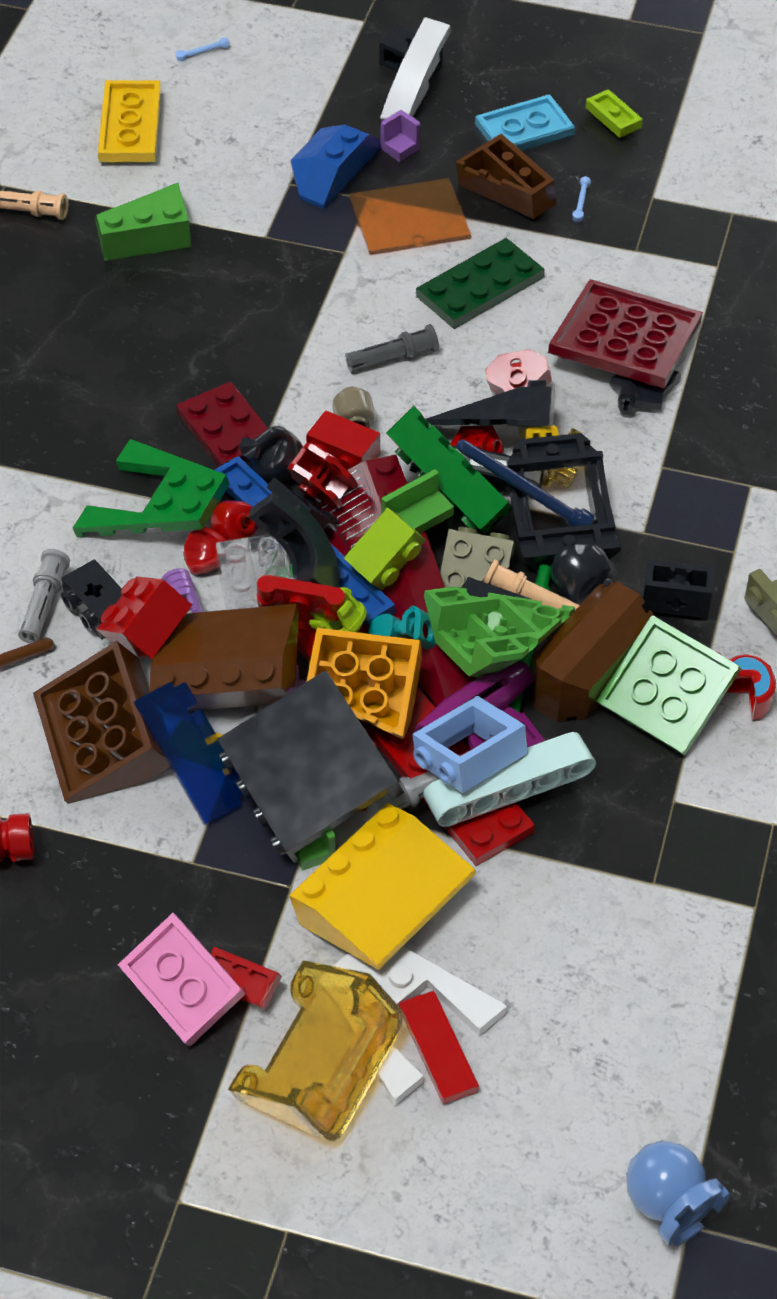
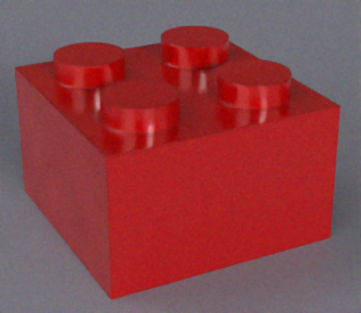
[96,576,192,659]

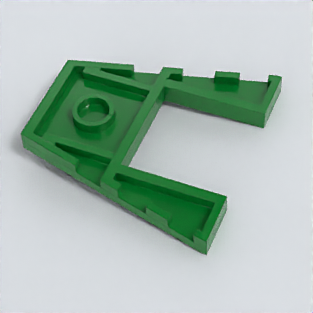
[72,439,230,537]

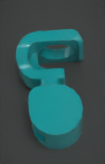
[368,605,435,649]

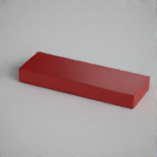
[399,990,479,1105]

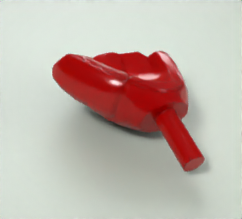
[183,526,250,575]

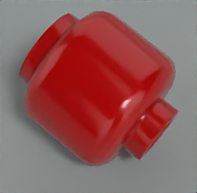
[210,500,259,544]

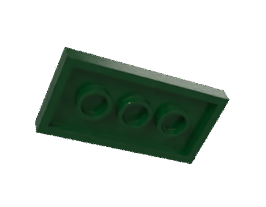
[416,237,545,329]

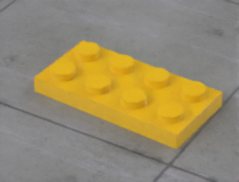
[98,80,161,162]

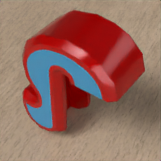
[717,652,776,720]

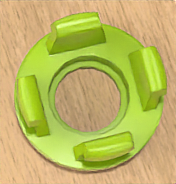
[309,587,367,632]

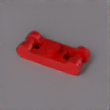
[257,575,345,622]

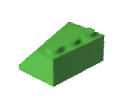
[95,182,191,261]

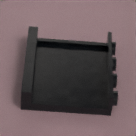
[217,670,405,863]

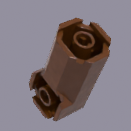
[530,582,654,722]

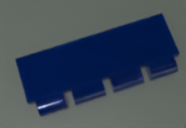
[133,682,244,825]

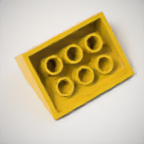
[289,803,476,970]

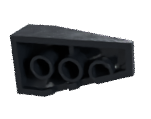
[426,380,554,426]

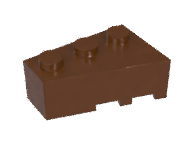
[456,133,557,219]

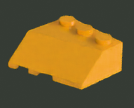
[306,628,423,739]

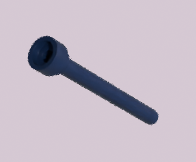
[457,440,594,527]

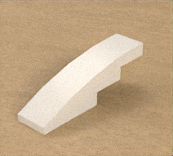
[380,17,451,121]

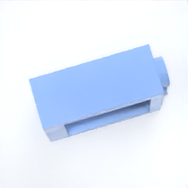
[412,696,528,793]

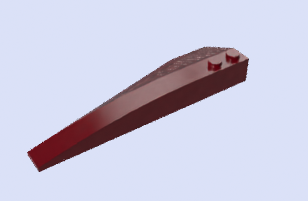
[303,454,475,707]

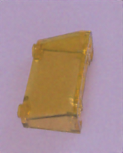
[228,960,403,1141]

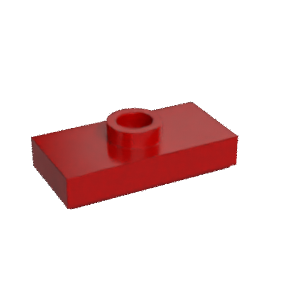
[210,947,282,1010]

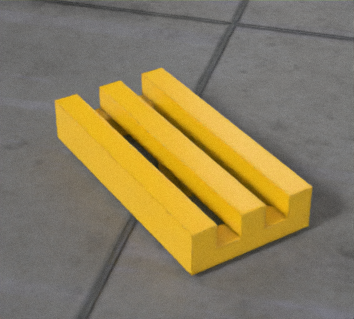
[518,425,558,439]

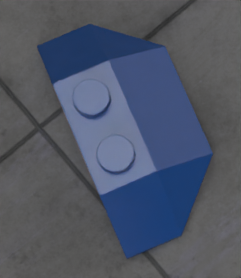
[291,124,380,209]

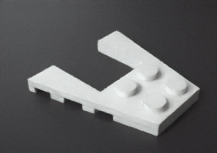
[321,947,507,1106]

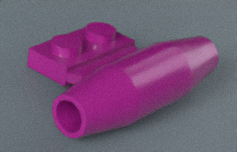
[415,660,545,750]

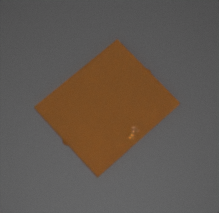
[349,178,471,255]

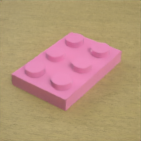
[118,913,246,1047]

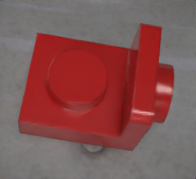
[450,425,504,454]

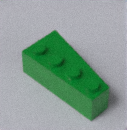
[386,405,512,535]

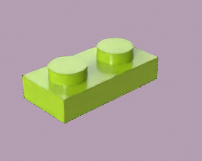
[586,89,643,138]

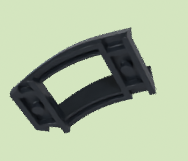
[506,433,621,572]

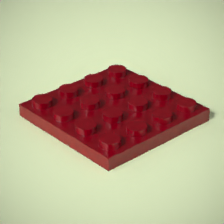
[548,279,703,388]

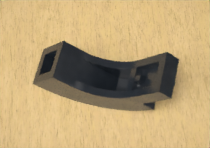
[248,492,340,588]

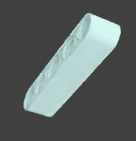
[423,732,596,827]

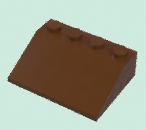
[149,604,299,713]
[33,641,174,804]

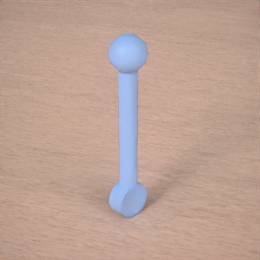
[176,38,230,61]
[572,176,591,222]

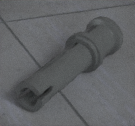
[345,324,439,372]

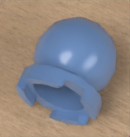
[626,1140,730,1247]

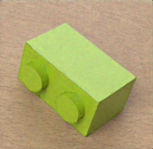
[344,507,426,590]

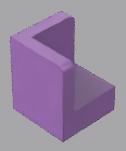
[380,110,421,162]

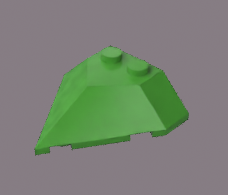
[424,587,575,677]

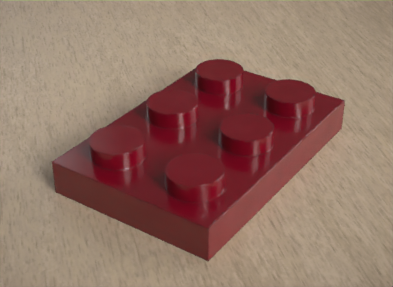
[176,381,268,467]

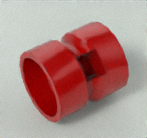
[0,813,34,863]

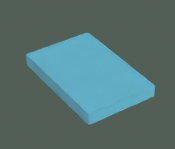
[475,94,575,151]

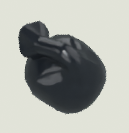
[239,426,303,485]
[550,544,616,605]

